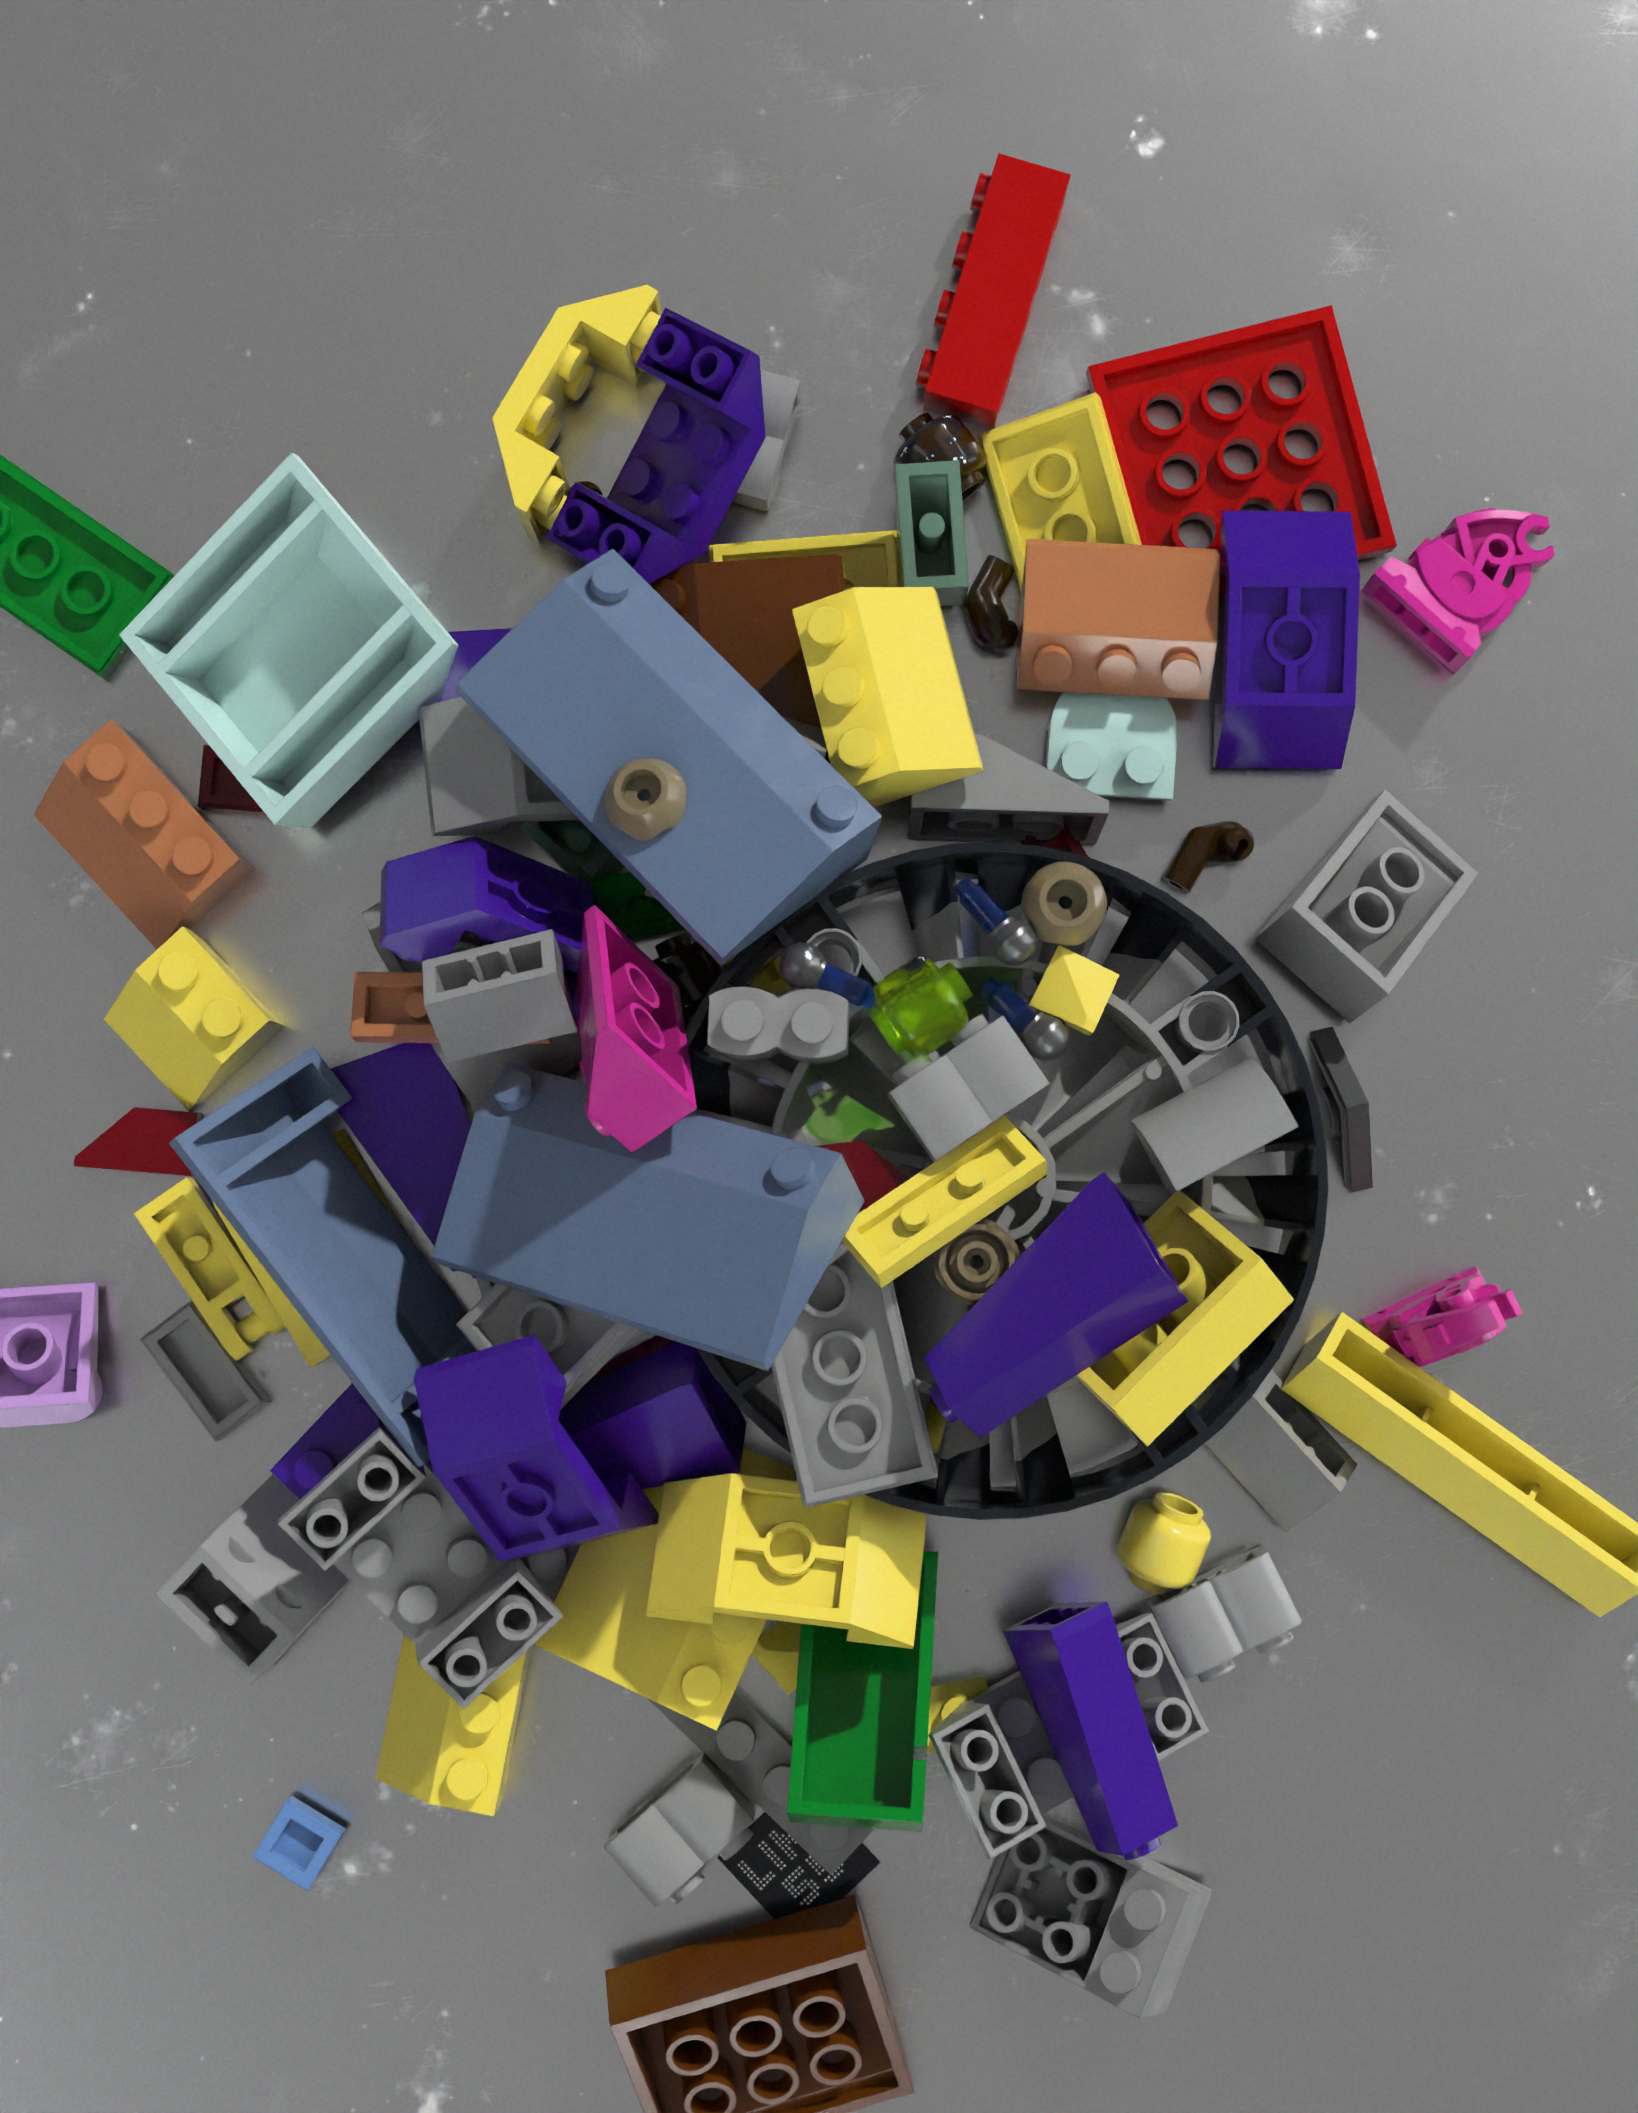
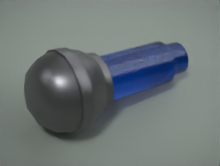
[953,877,1037,966]
[779,943,879,1009]
[979,977,1070,1061]

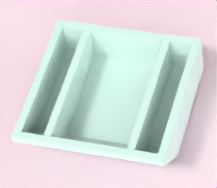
[119,453,459,829]

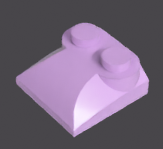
[0,1282,103,1428]

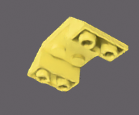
[492,285,662,544]
[646,1473,927,1649]

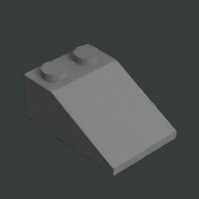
[907,733,1109,844]
[1255,789,1479,1023]

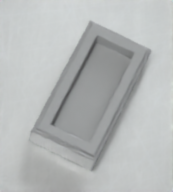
[140,1300,271,1442]

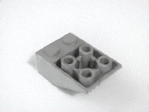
[154,1474,351,1685]
[970,1815,1213,2019]

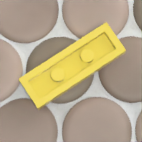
[842,1115,1048,1288]

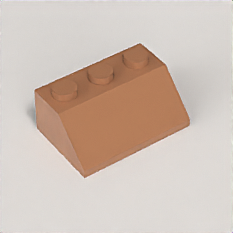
[1016,539,1220,700]
[34,719,255,950]

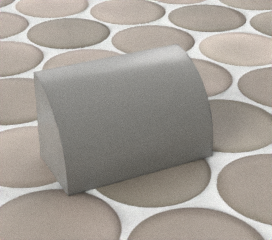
[422,929,578,1063]
[1130,1058,1299,1193]
[1205,1370,1357,1532]

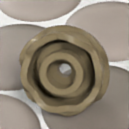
[604,758,687,841]
[1021,862,1107,946]
[933,1219,1020,1305]

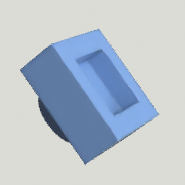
[252,1795,346,1891]

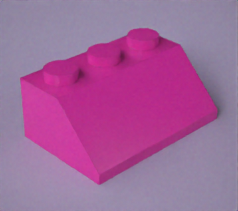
[576,905,697,1153]

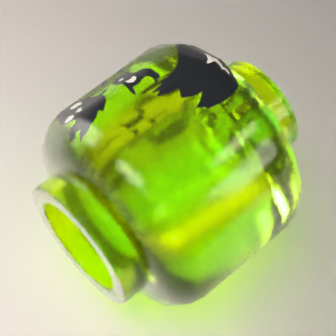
[867,956,973,1057]

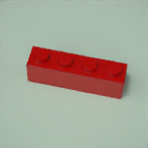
[915,153,1071,430]

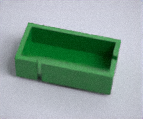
[787,1551,938,1832]

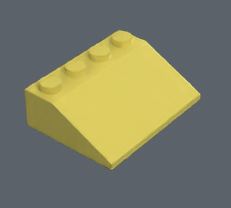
[534,1447,798,1731]

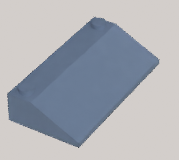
[455,549,882,965]
[169,1046,476,1468]
[431,1062,865,1371]

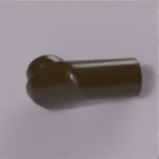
[963,555,1018,652]
[1162,821,1254,893]

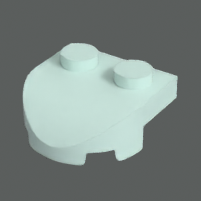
[1046,692,1177,801]

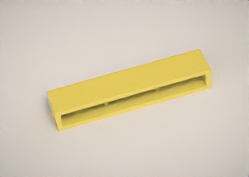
[1281,1312,1638,1618]

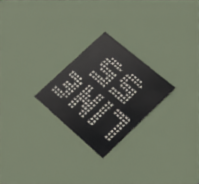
[717,1812,881,1919]

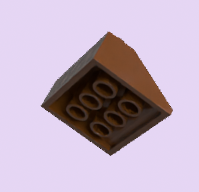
[649,554,845,765]
[605,1895,915,2113]

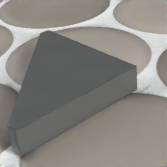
[1309,1027,1373,1193]

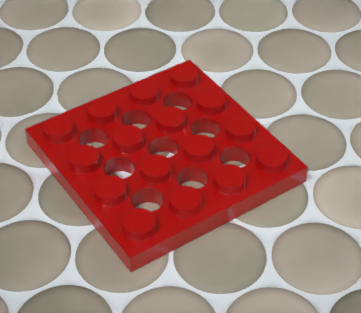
[1086,305,1397,595]

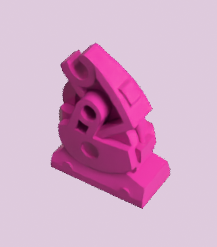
[1361,508,1555,674]
[1360,1266,1522,1367]

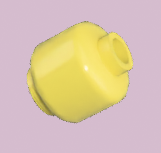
[1116,1492,1212,1594]

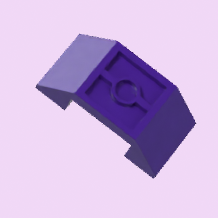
[546,307,766,584]
[1213,511,1360,769]
[380,836,603,1021]
[413,1334,659,1561]

